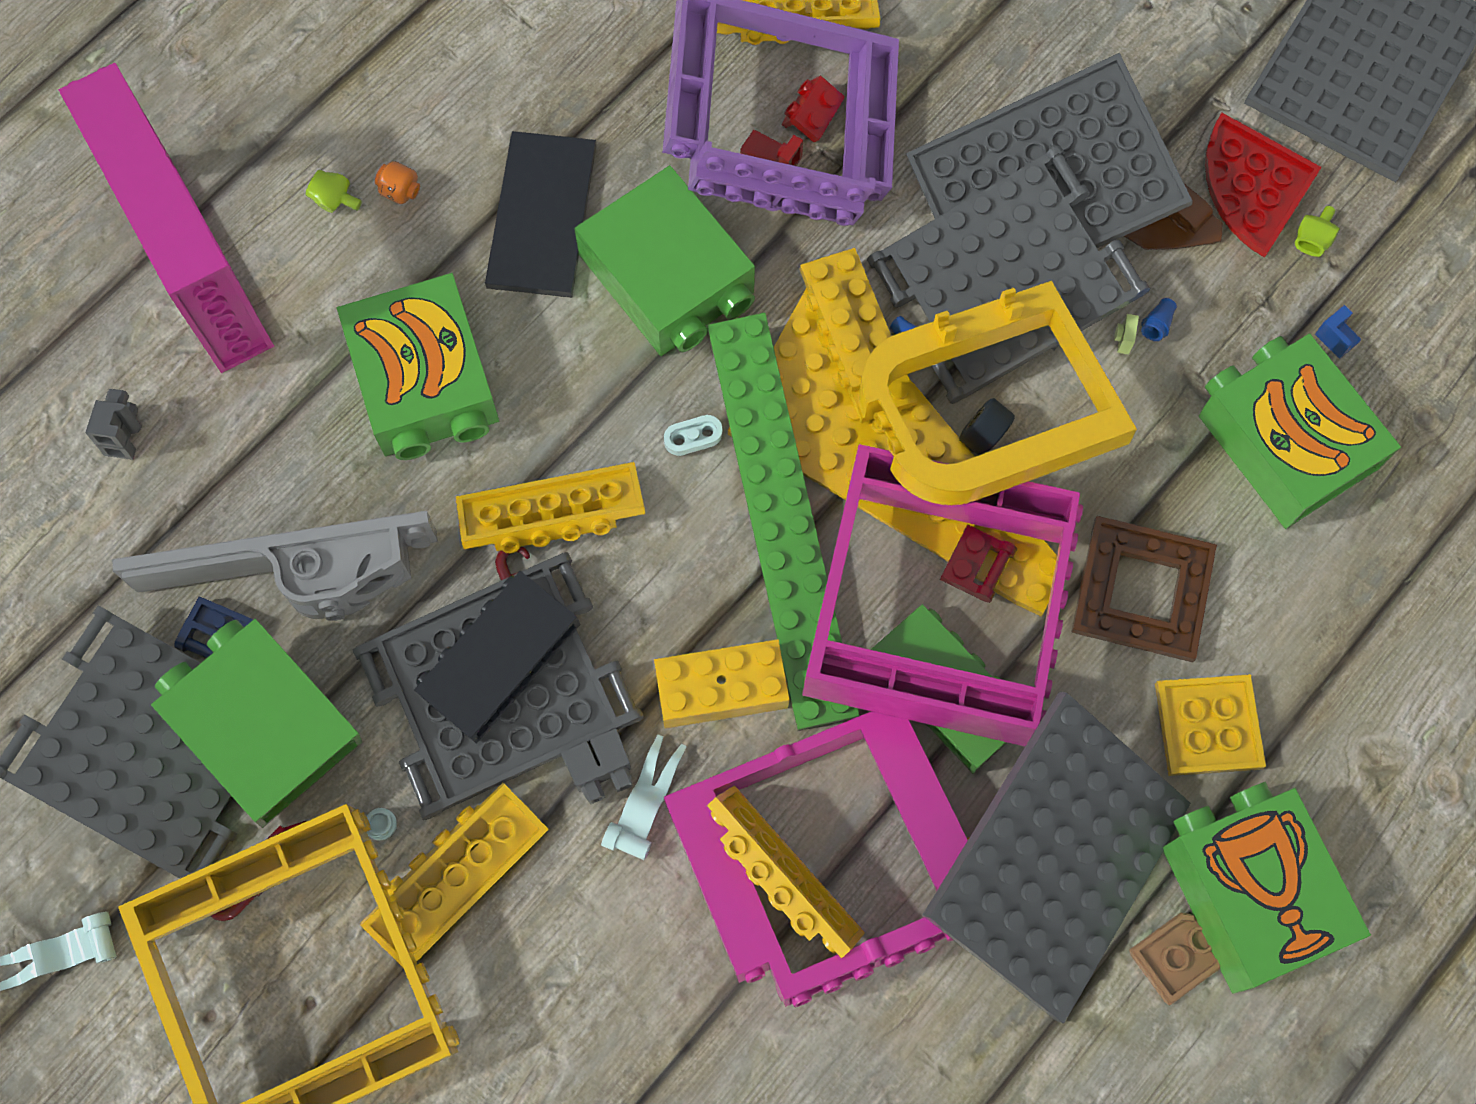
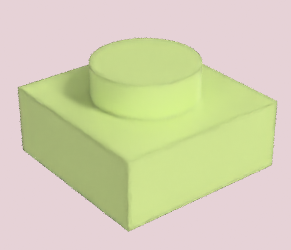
[1114,314,1139,354]

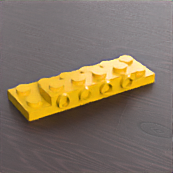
[717,0,880,45]
[800,248,918,423]
[456,462,645,553]
[360,783,549,967]
[707,785,865,958]

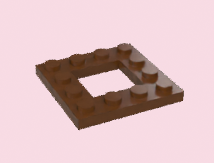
[1071,516,1217,662]

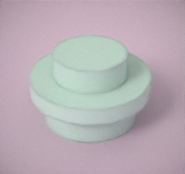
[367,808,397,841]

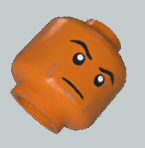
[375,161,420,204]

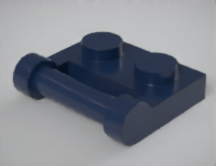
[174,596,254,658]

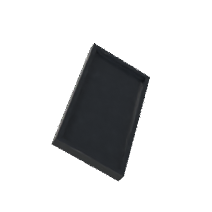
[485,131,596,298]

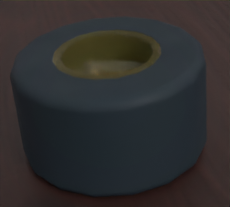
[959,398,1015,455]

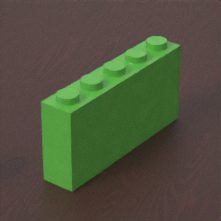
[871,604,1008,774]

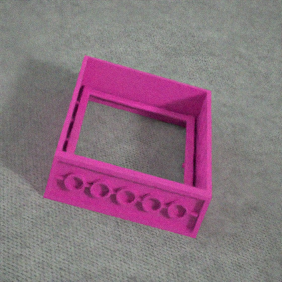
[58,63,275,374]

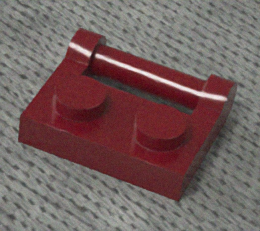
[940,524,1017,603]

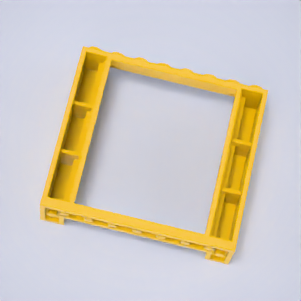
[118,804,460,1104]

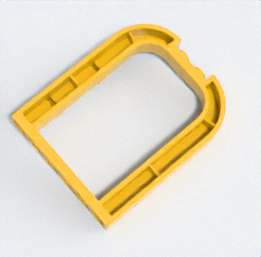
[859,281,1137,505]

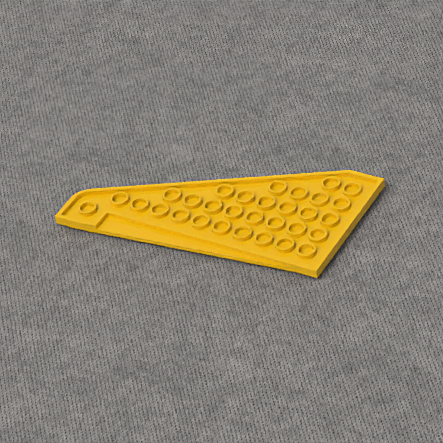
[728,287,1057,617]

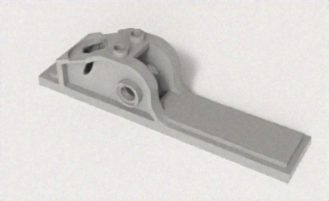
[112,511,438,621]

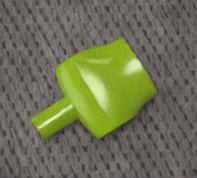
[305,169,362,213]
[1295,206,1340,257]

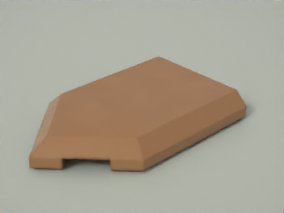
[1129,912,1220,1006]

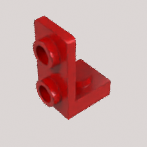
[740,130,803,166]

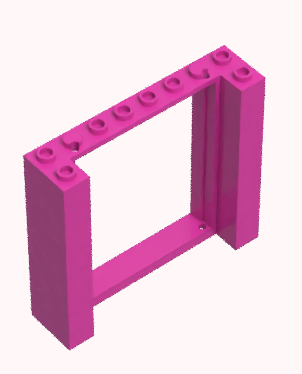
[802,444,1083,746]

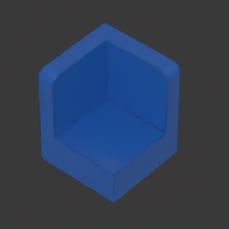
[1315,305,1361,359]

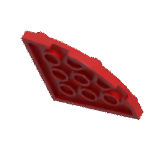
[1205,112,1322,258]

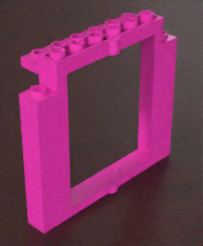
[664,711,968,1007]

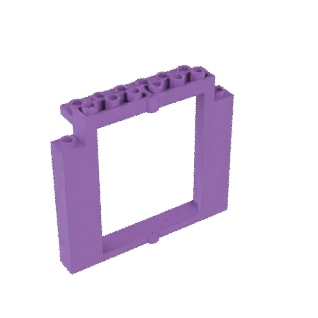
[662,0,899,226]

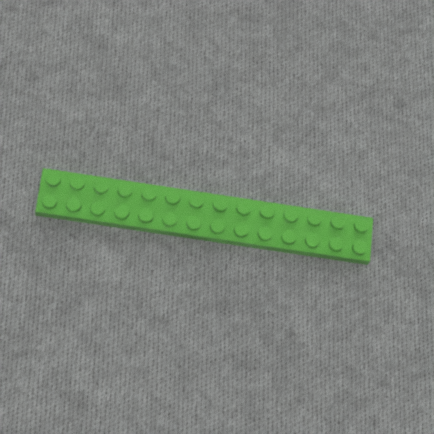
[707,313,859,731]

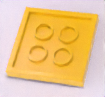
[1155,674,1266,776]

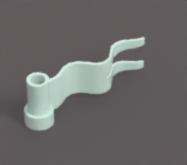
[601,734,687,860]
[0,912,117,991]

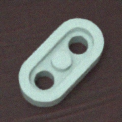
[664,415,722,456]

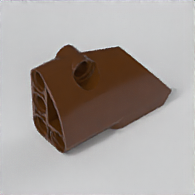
[1124,183,1223,250]

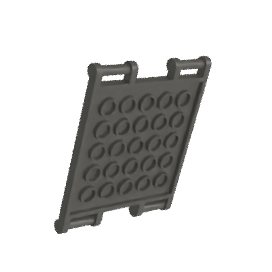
[867,145,1151,404]
[353,552,644,820]
[0,605,237,878]

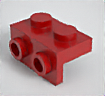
[781,75,845,142]

